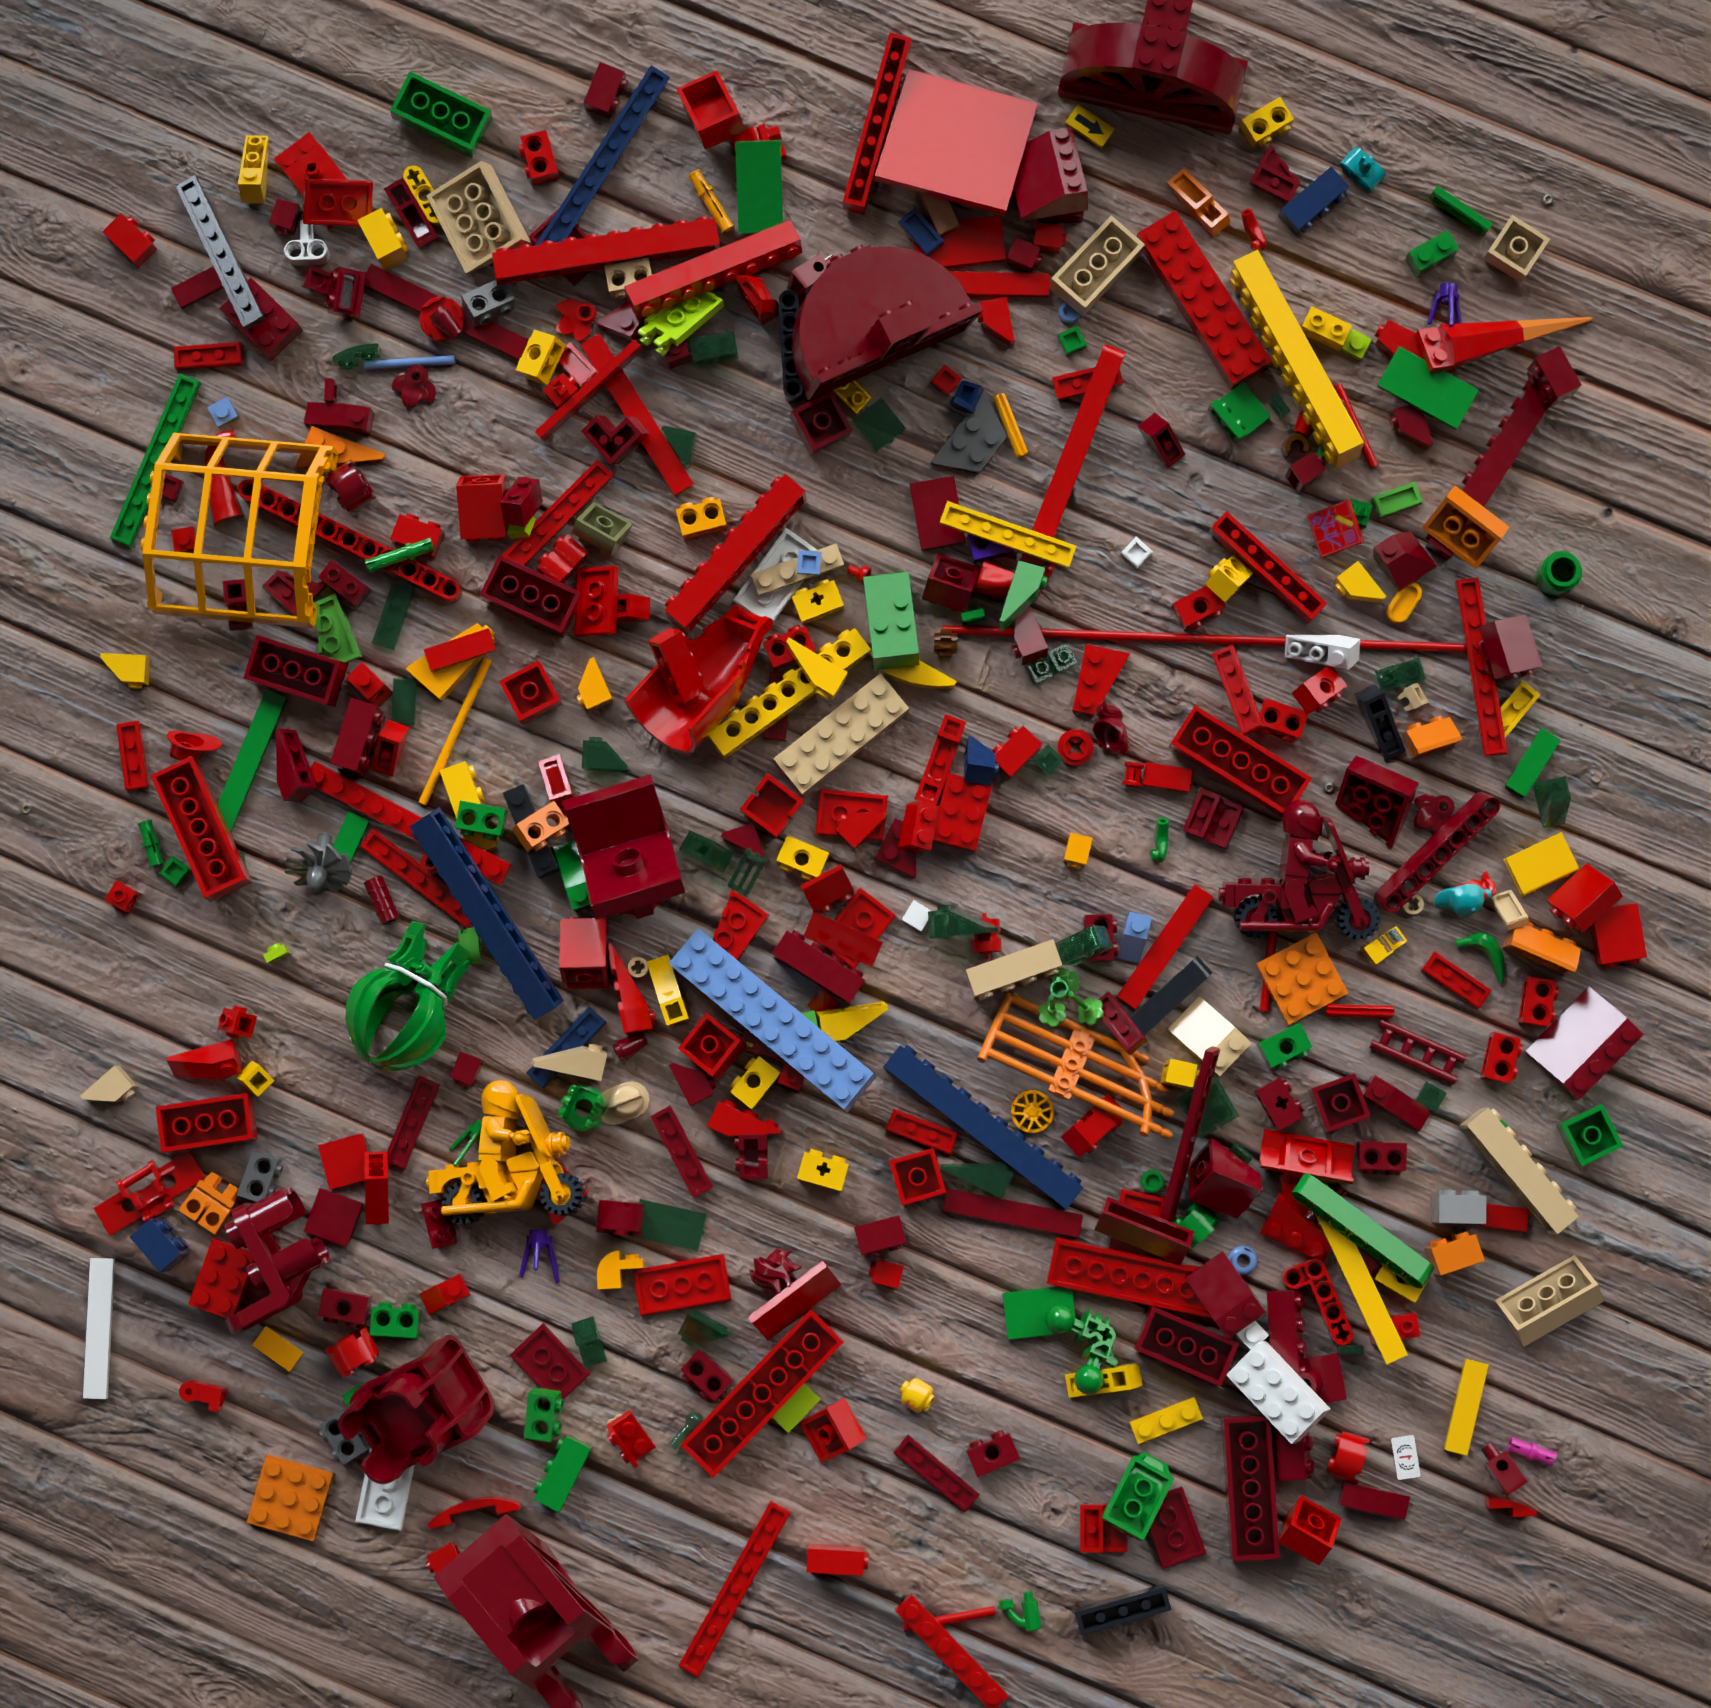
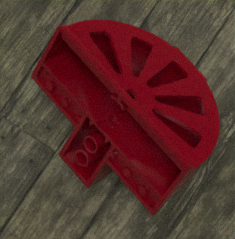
[1057,0,1248,134]
[792,245,983,401]

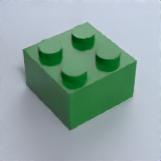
[1556,1104,1623,1166]

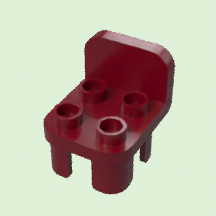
[224,1187,331,1334]
[338,1335,494,1484]

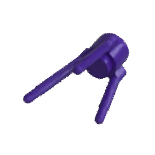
[1427,283,1462,327]
[519,1230,560,1283]

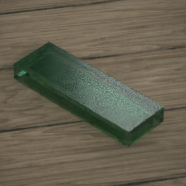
[372,579,416,651]

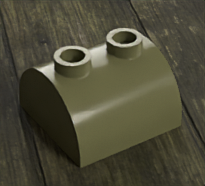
[572,502,633,556]

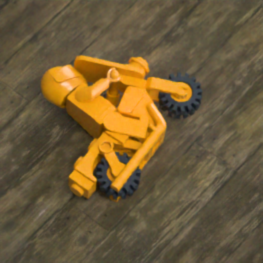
[426,1080,586,1224]

